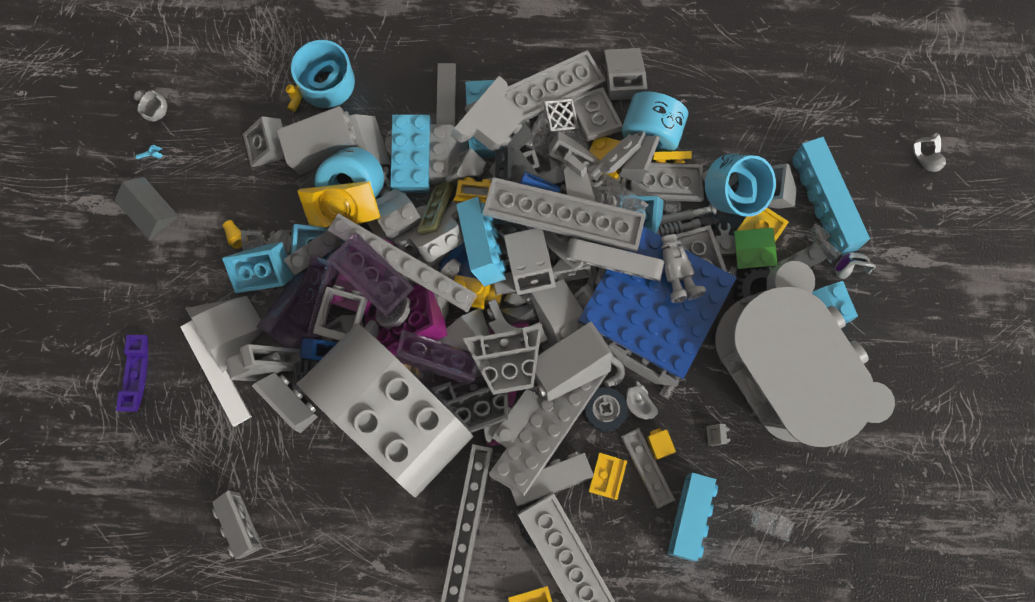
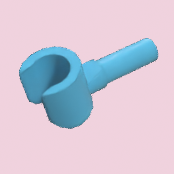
[136,145,163,159]

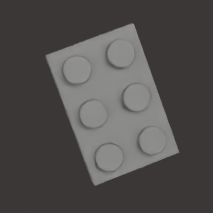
[572,87,623,141]

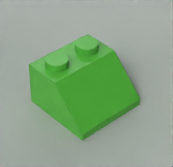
[734,228,777,269]

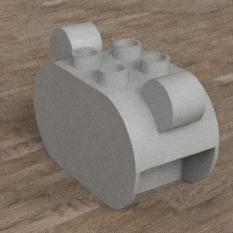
[715,261,895,447]

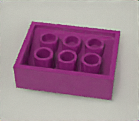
[365,284,447,361]

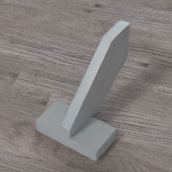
[564,154,596,202]

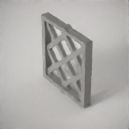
[543,99,579,133]

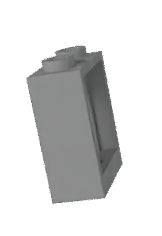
[313,285,368,340]

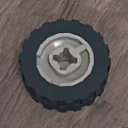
[584,387,628,432]

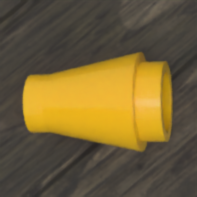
[223,220,246,249]

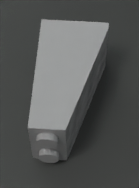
[277,106,356,175]
[534,321,612,402]

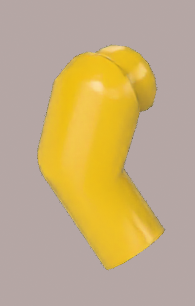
[286,84,302,112]

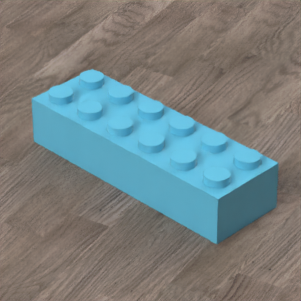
[793,137,870,257]

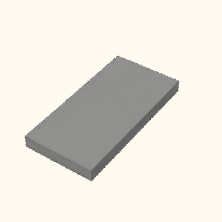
[629,162,704,202]

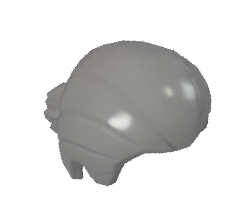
[134,90,168,122]

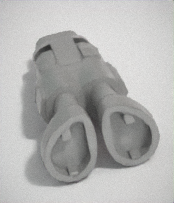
[661,234,706,303]

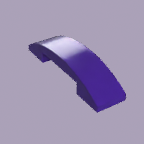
[116,335,148,412]

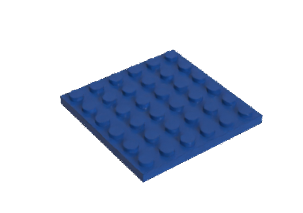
[578,227,737,379]

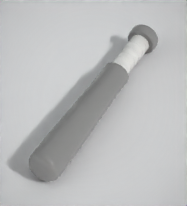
[660,204,716,226]

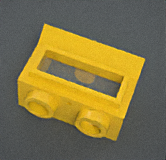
[454,177,492,204]

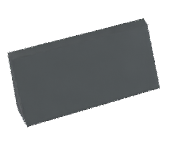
[114,177,179,240]

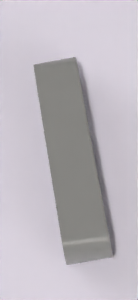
[566,239,664,281]

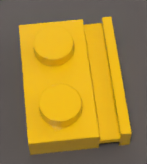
[652,151,692,163]
[454,275,492,310]
[589,453,627,500]

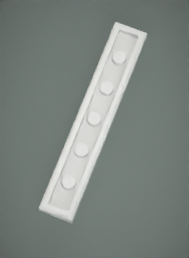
[181,320,252,427]

